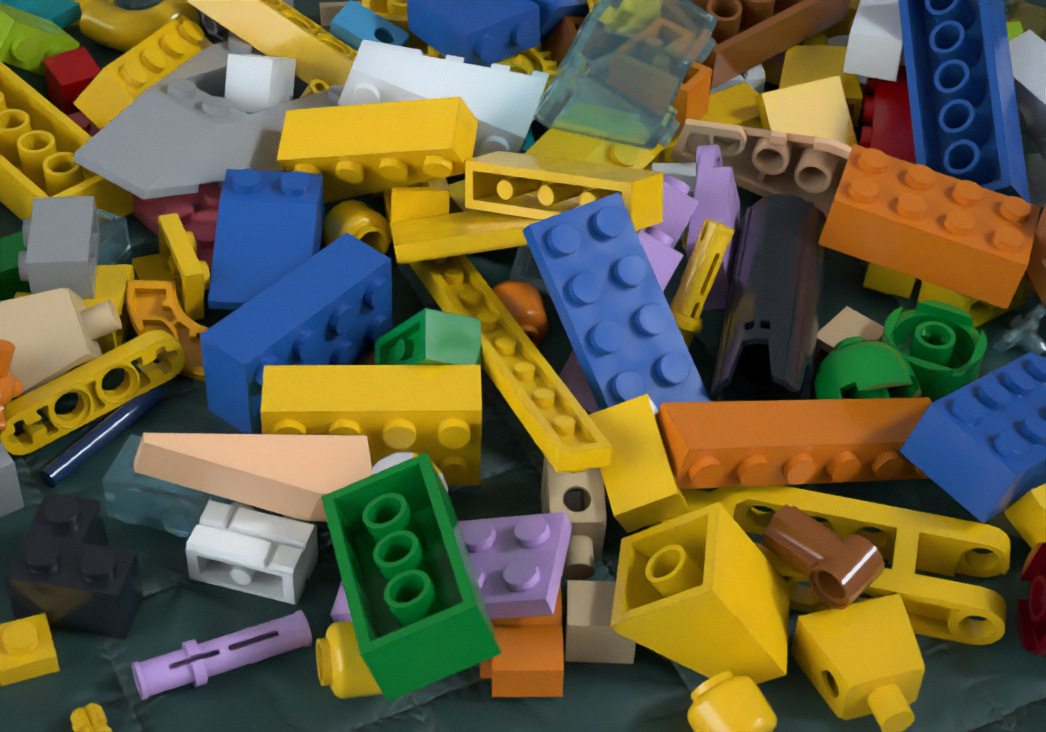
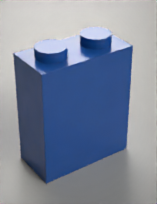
[407,0,540,67]

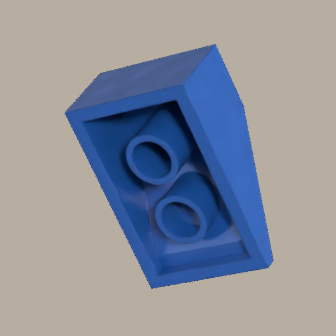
[208,169,325,310]

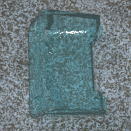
[533,0,718,150]

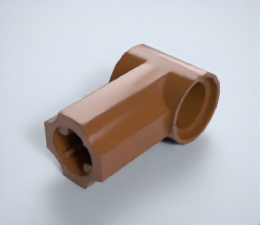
[762,504,884,610]

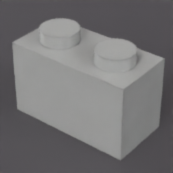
[18,196,100,299]

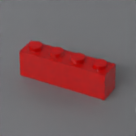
[859,66,916,164]

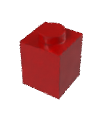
[43,47,101,116]

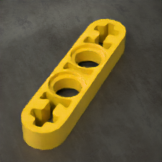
[0,329,186,455]

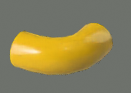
[80,0,200,52]

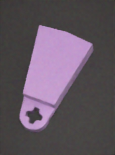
[685,144,740,310]

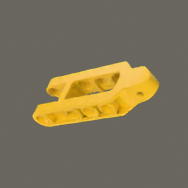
[648,485,1011,645]

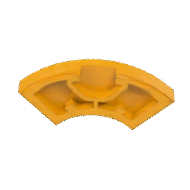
[126,280,209,381]

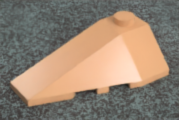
[670,119,852,219]
[134,433,373,523]

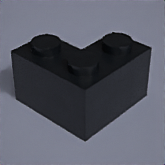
[5,492,144,640]

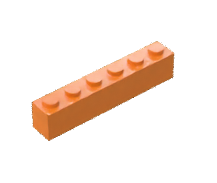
[656,397,933,490]

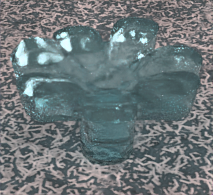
[992,303,1046,355]

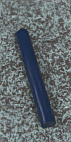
[39,385,166,488]

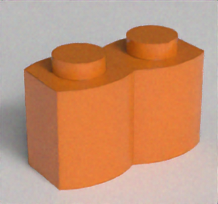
[480,581,564,697]

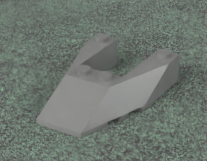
[74,36,344,199]

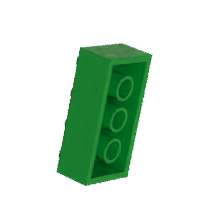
[321,452,502,702]

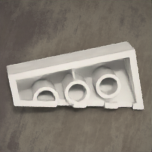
[338,40,549,158]

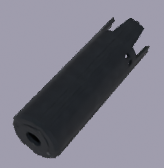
[709,194,828,402]

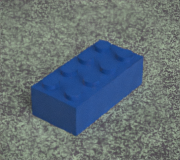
[200,233,393,434]
[899,351,1046,523]

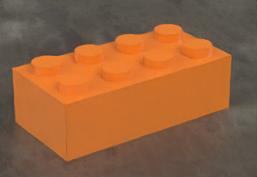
[818,144,1041,309]

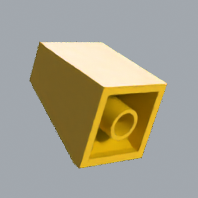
[610,502,790,684]

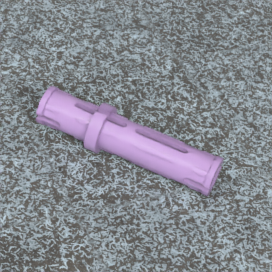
[131,610,312,700]

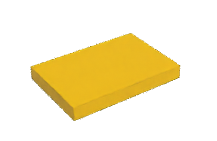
[390,210,540,264]

